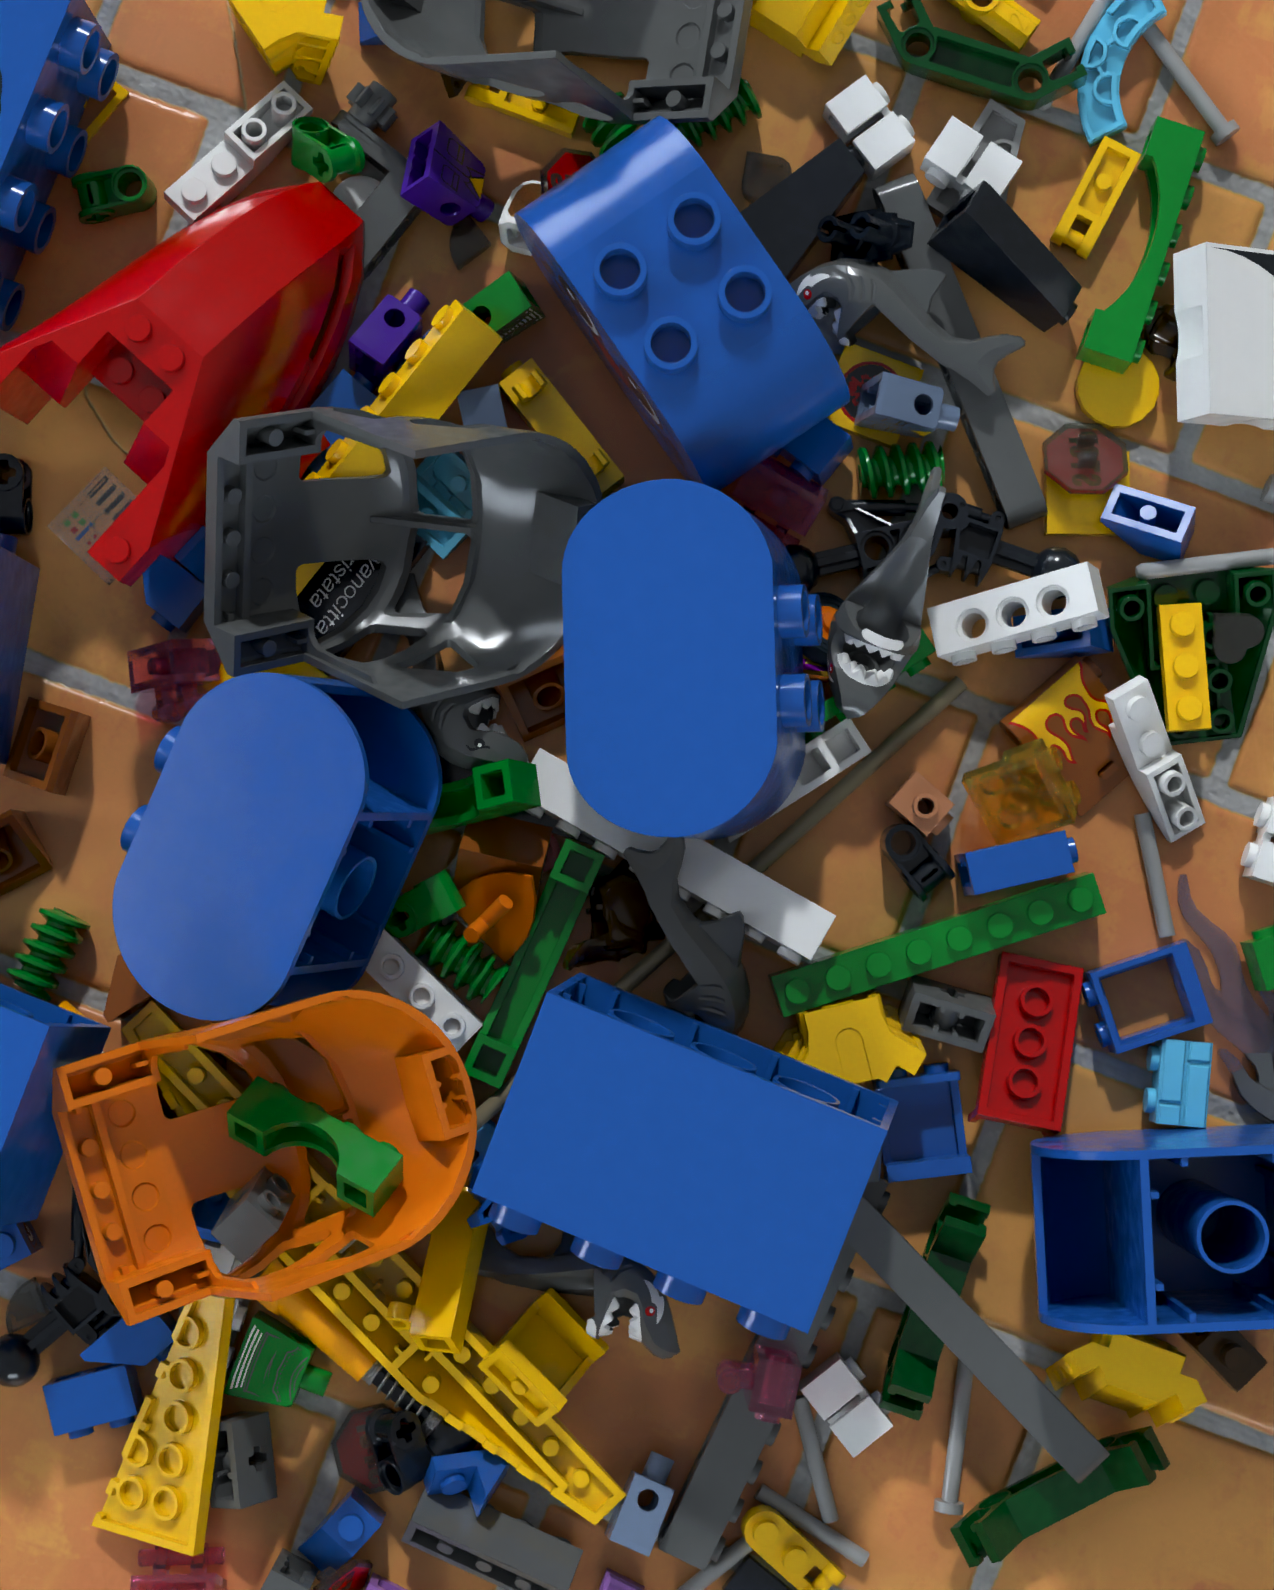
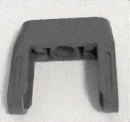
[331,109,422,280]

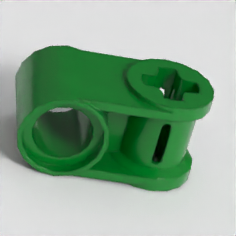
[291,116,365,183]
[71,165,157,224]
[384,869,466,938]

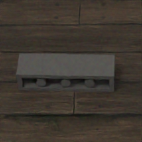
[401,1488,583,1590]

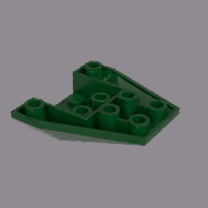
[1106,567,1274,745]

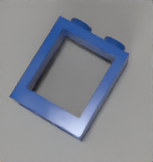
[954,830,1078,896]
[1081,941,1213,1054]

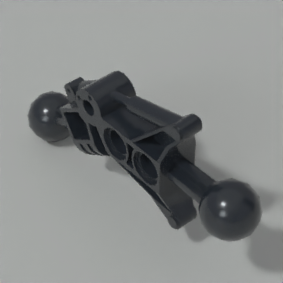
[786,493,1080,599]
[0,1107,174,1387]

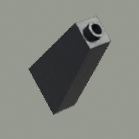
[740,138,865,281]
[927,180,1082,332]

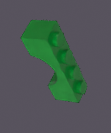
[426,759,541,835]
[227,1076,403,1217]

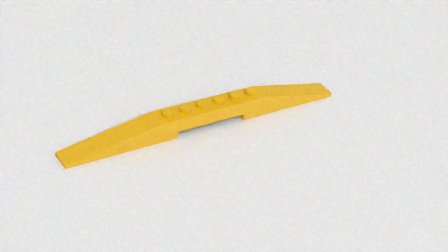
[121,1000,626,1525]

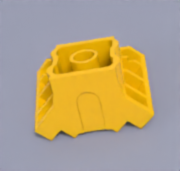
[228,0,344,85]
[749,0,871,66]
[773,991,927,1084]
[1045,1334,1208,1428]

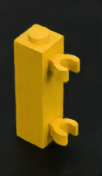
[498,358,624,499]
[386,1187,489,1354]

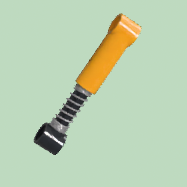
[257,1257,478,1456]

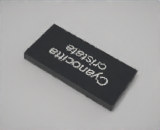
[297,535,431,676]

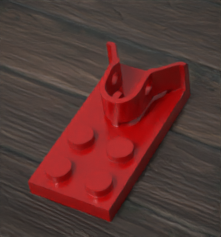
[968,951,1084,1137]

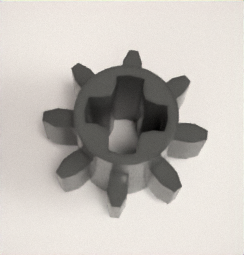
[346,81,398,132]

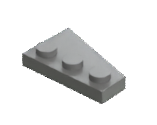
[926,99,1026,218]

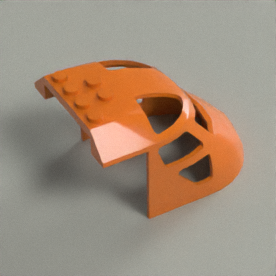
[52,990,477,1326]

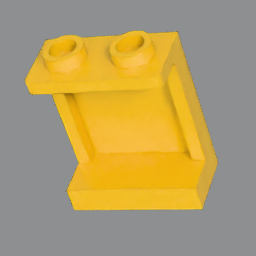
[477,1288,609,1428]

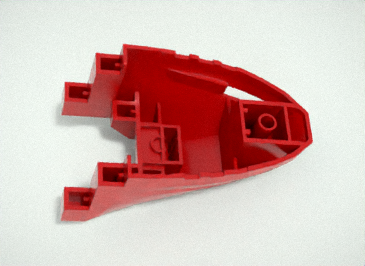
[0,182,365,587]

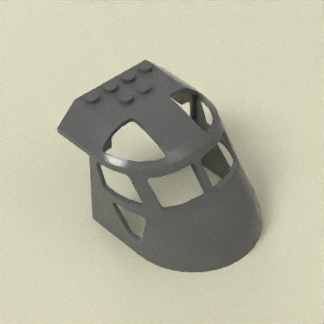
[361,0,753,125]
[204,406,603,709]

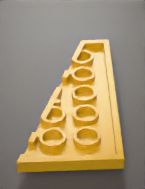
[91,1295,235,1557]

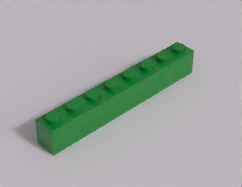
[768,872,1106,1017]

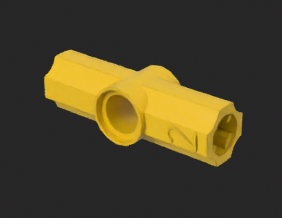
[947,0,1041,53]

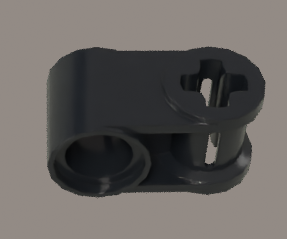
[0,453,33,536]
[880,824,956,903]
[365,1408,432,1495]

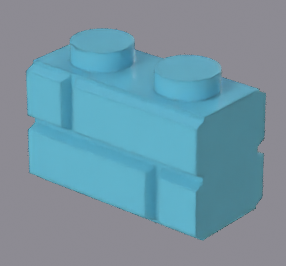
[1143,1038,1213,1128]

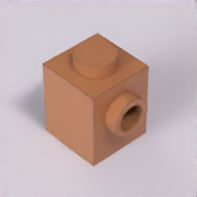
[885,771,955,837]

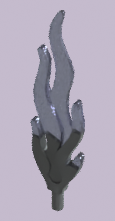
[1177,874,1274,1123]

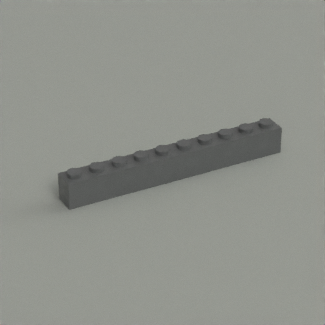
[658,1178,890,1571]

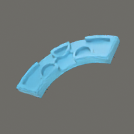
[1077,0,1167,148]

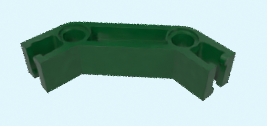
[877,0,1087,111]
[878,1192,991,1421]
[950,1426,1170,1568]

